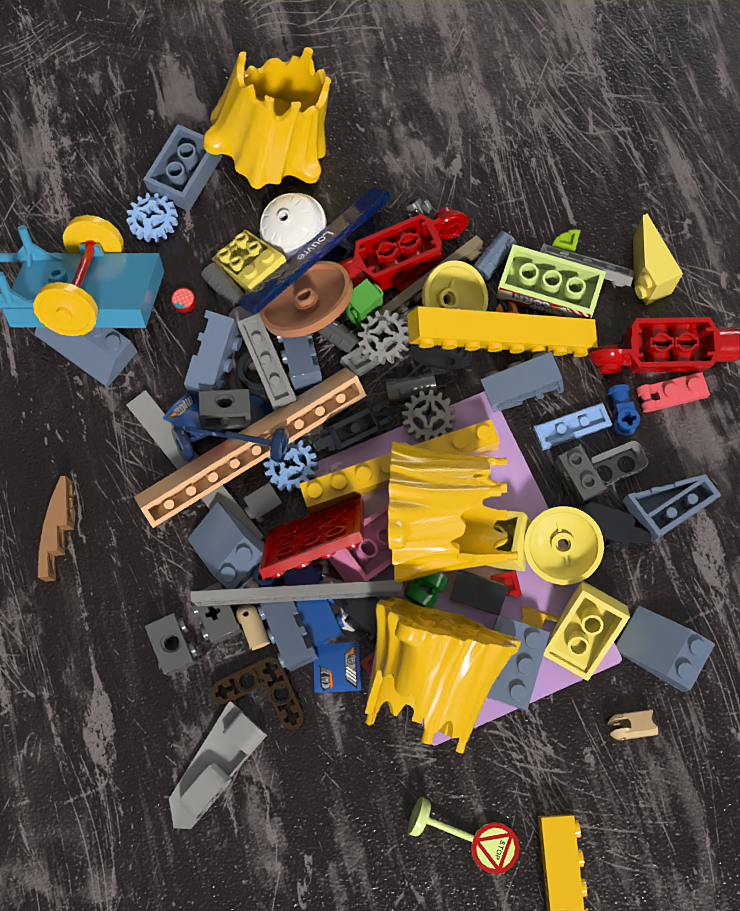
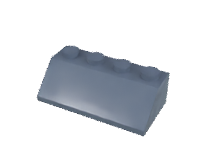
[34,327,138,388]

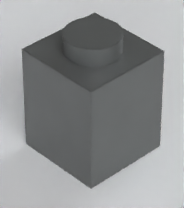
[243,483,285,524]

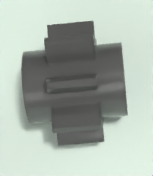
[403,196,433,220]

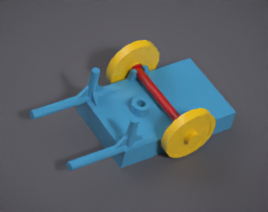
[0,215,164,336]

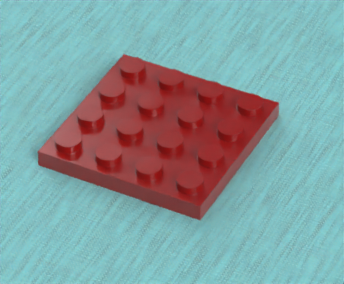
[259,495,365,579]

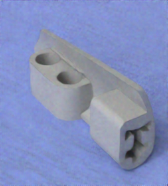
[169,702,267,829]

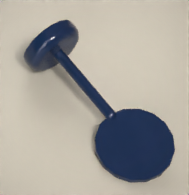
[171,395,272,461]
[183,426,289,463]

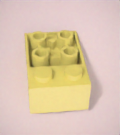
[211,229,292,305]

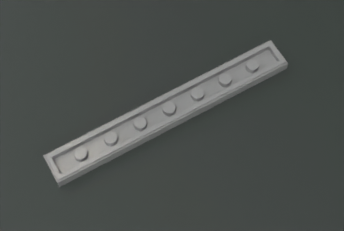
[126,390,265,540]
[191,580,404,606]

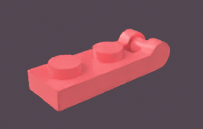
[636,372,710,413]

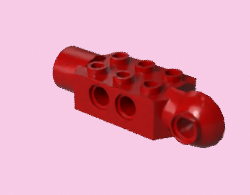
[338,207,469,291]
[589,317,740,373]

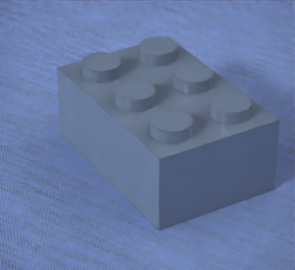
[143,124,222,211]
[487,615,550,711]

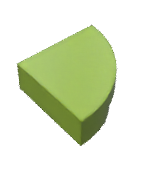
[552,229,580,253]

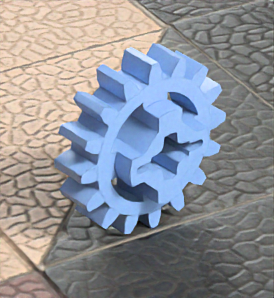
[126,193,178,243]
[264,440,319,493]

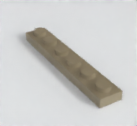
[366,235,483,328]

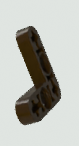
[211,657,305,730]

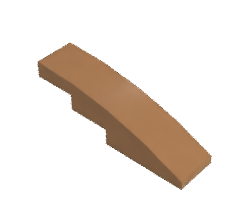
[38,476,74,582]

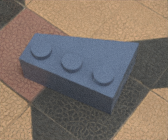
[184,310,242,395]
[277,334,322,394]
[481,352,564,412]
[622,474,721,542]
[257,585,319,671]

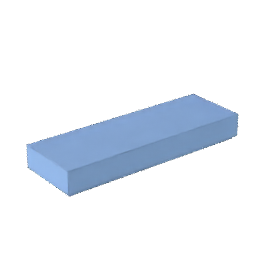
[533,402,612,451]

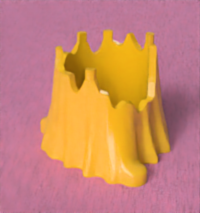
[203,47,331,189]
[388,441,518,582]
[365,596,521,753]

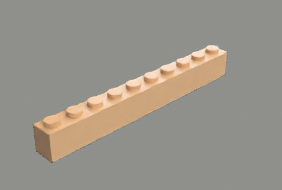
[134,367,366,528]

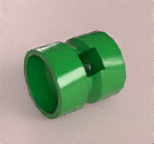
[403,572,449,608]

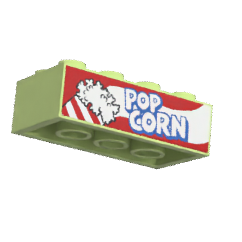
[496,244,606,319]

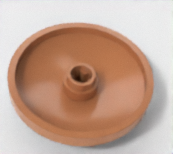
[259,261,353,338]

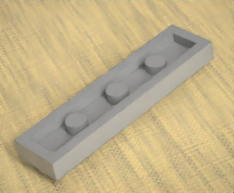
[540,244,634,287]
[237,313,297,410]

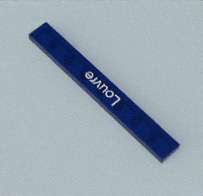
[239,187,391,315]

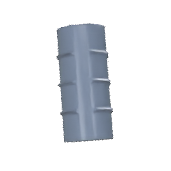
[472,231,517,281]

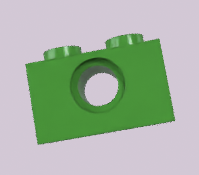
[346,279,384,332]

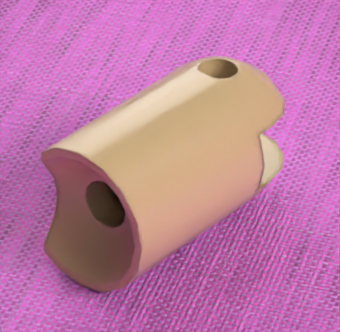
[236,604,270,650]
[608,709,658,740]

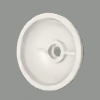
[260,193,326,261]

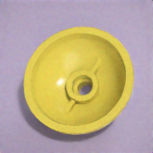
[422,261,488,311]
[524,506,604,585]

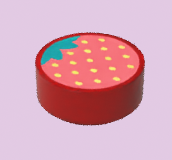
[171,288,196,313]

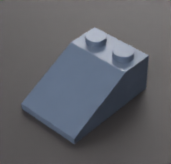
[187,501,265,589]
[616,605,715,692]

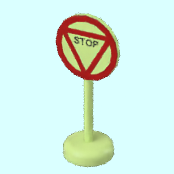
[408,797,520,874]

